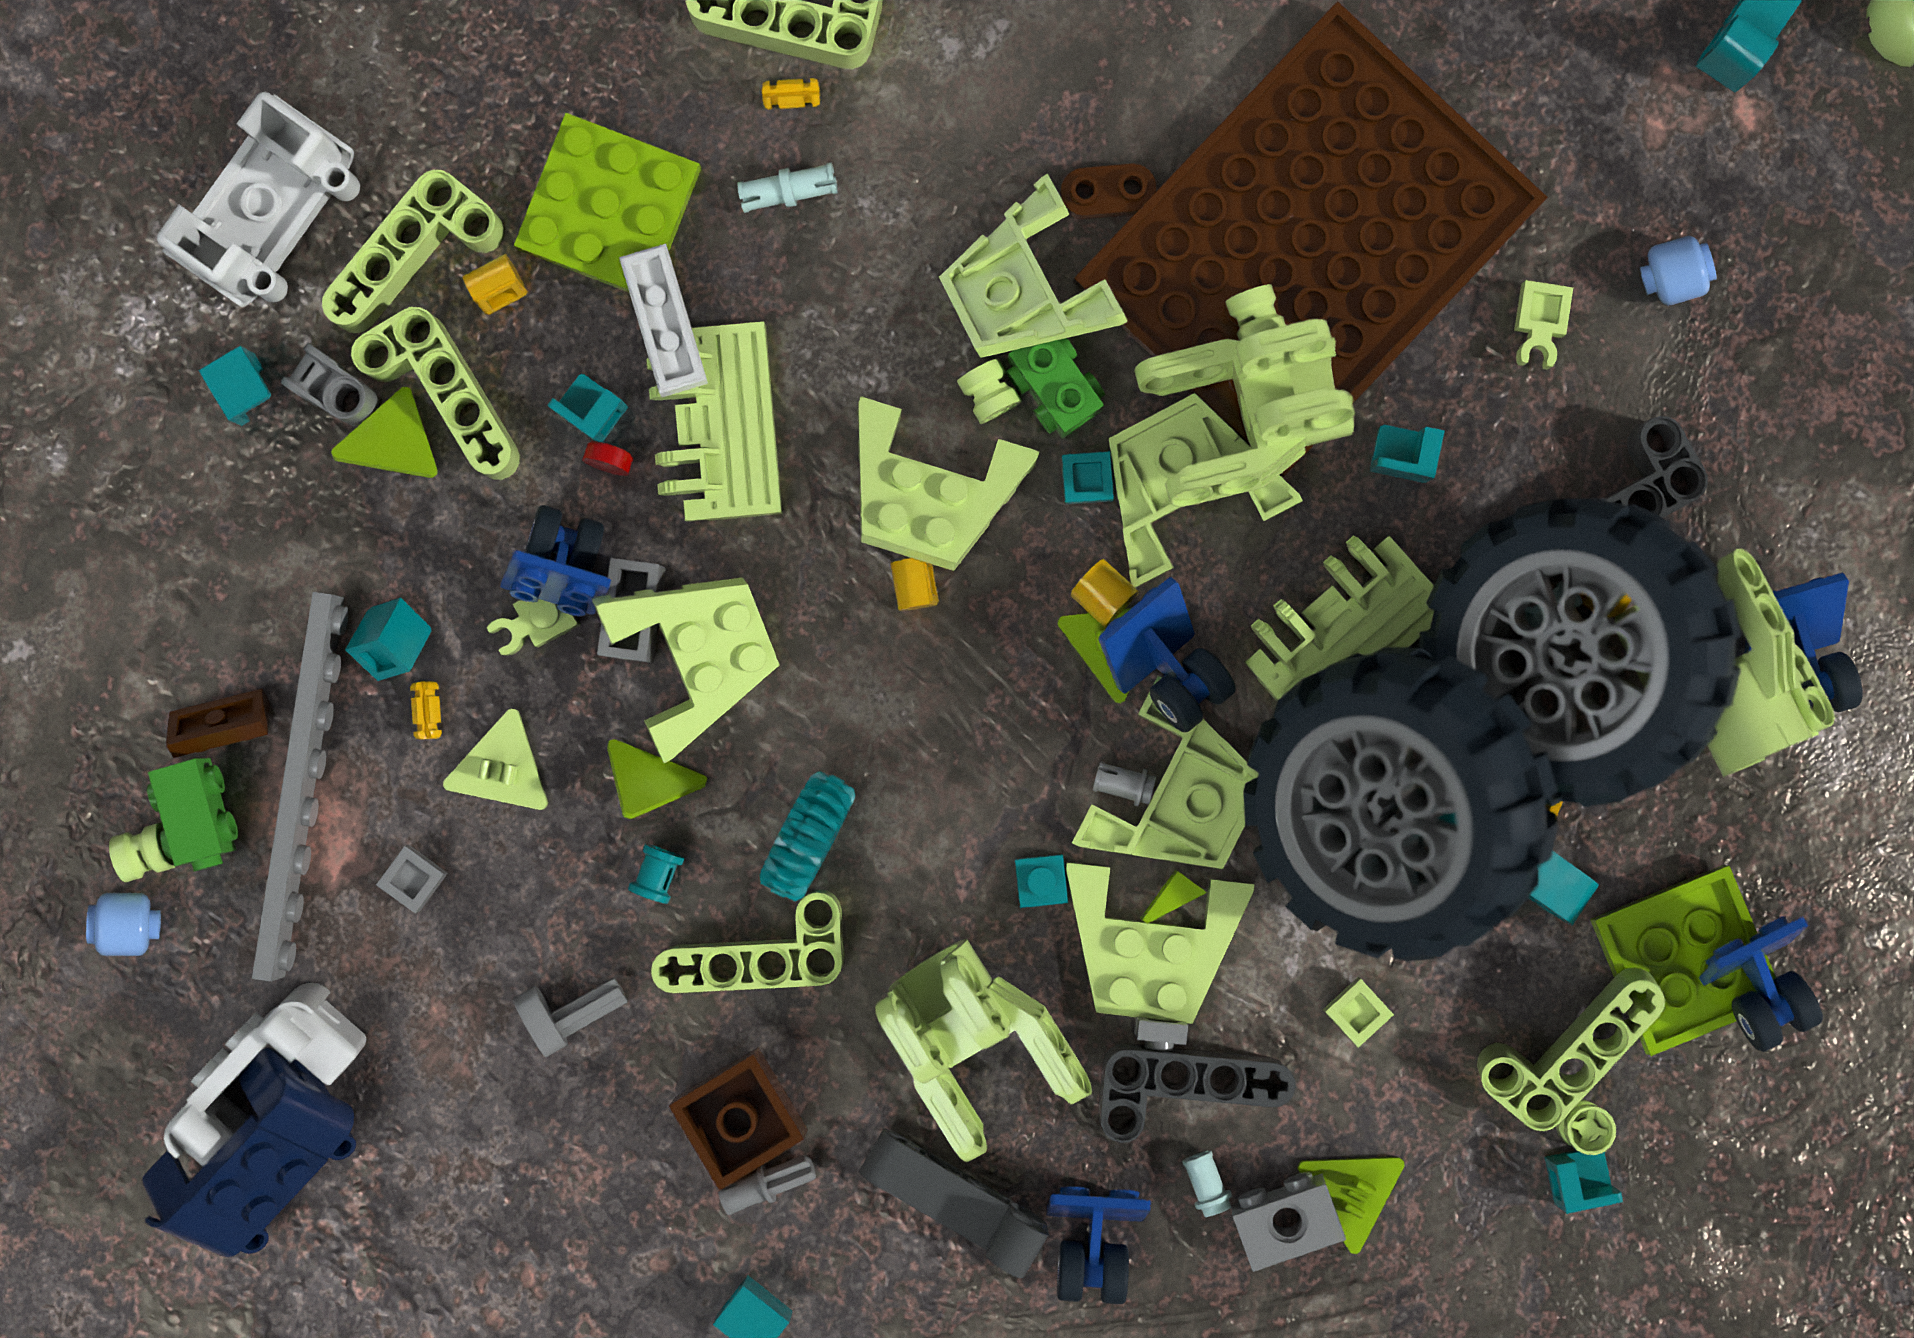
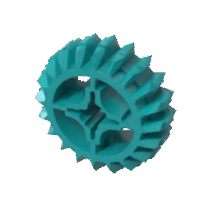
[760,771,855,902]

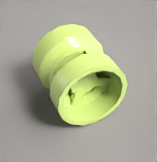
[1225,284,1286,341]
[957,358,1022,424]
[109,823,175,882]
[1556,1099,1616,1155]

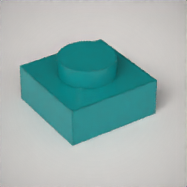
[1061,451,1114,505]
[1015,854,1068,908]

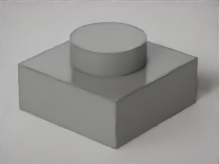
[376,845,448,913]
[1134,1017,1188,1051]

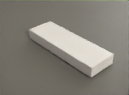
[619,244,708,397]

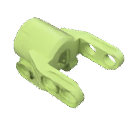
[1134,319,1355,507]
[1615,549,1835,777]
[875,939,1092,1162]

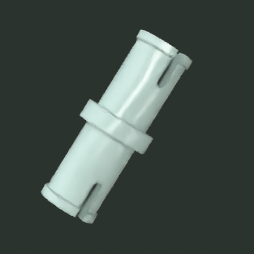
[737,162,838,213]

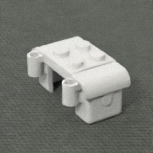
[157,92,360,307]
[164,983,366,1166]

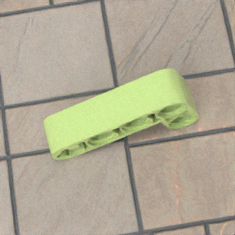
[685,0,882,69]
[322,169,505,333]
[351,307,520,480]
[651,889,844,993]
[1477,967,1665,1131]

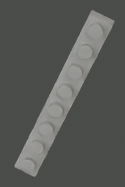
[252,592,349,982]

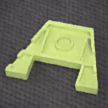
[939,174,1128,358]
[1109,393,1303,588]
[857,397,1040,571]
[591,577,779,763]
[1072,676,1259,869]
[1065,862,1254,1024]

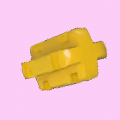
[762,78,820,110]
[410,681,442,740]

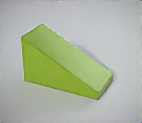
[1140,870,1207,924]

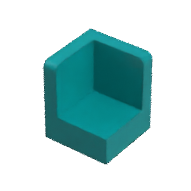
[198,346,271,426]
[547,374,628,442]
[1369,425,1445,483]
[345,597,431,681]
[1544,1150,1623,1214]
[713,1275,793,1338]

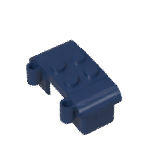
[142,1047,356,1258]

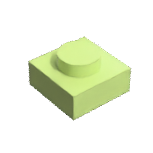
[1323,977,1394,1048]

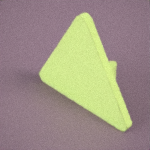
[443,709,548,810]

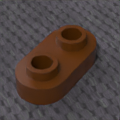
[1060,164,1156,220]

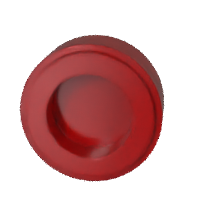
[582,441,634,476]

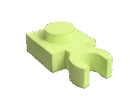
[1514,280,1573,370]
[487,599,580,656]

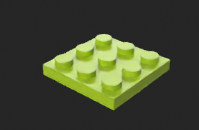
[513,113,701,292]
[1590,865,1776,1056]

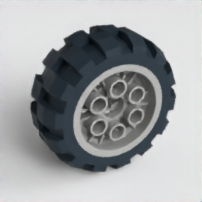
[1420,498,1741,808]
[1243,647,1558,962]

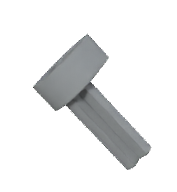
[513,977,628,1057]

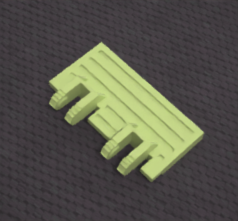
[646,321,782,522]
[1244,535,1434,701]

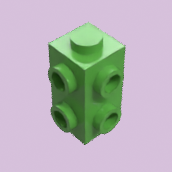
[1006,338,1105,439]
[147,758,238,872]

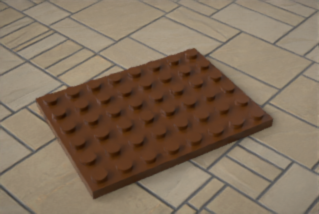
[1073,1,1548,478]

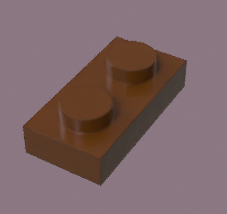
[166,688,270,758]

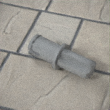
[718,1155,816,1215]

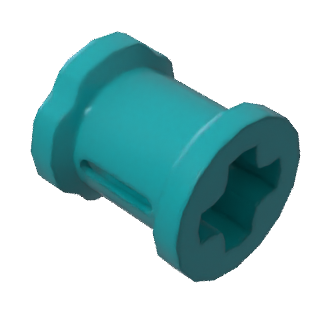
[628,843,685,904]

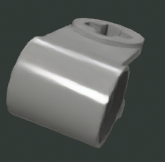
[280,343,379,426]

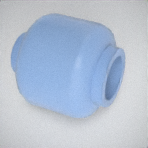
[1640,236,1717,306]
[86,893,161,956]

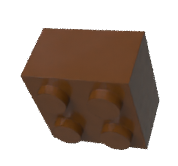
[669,1047,808,1191]

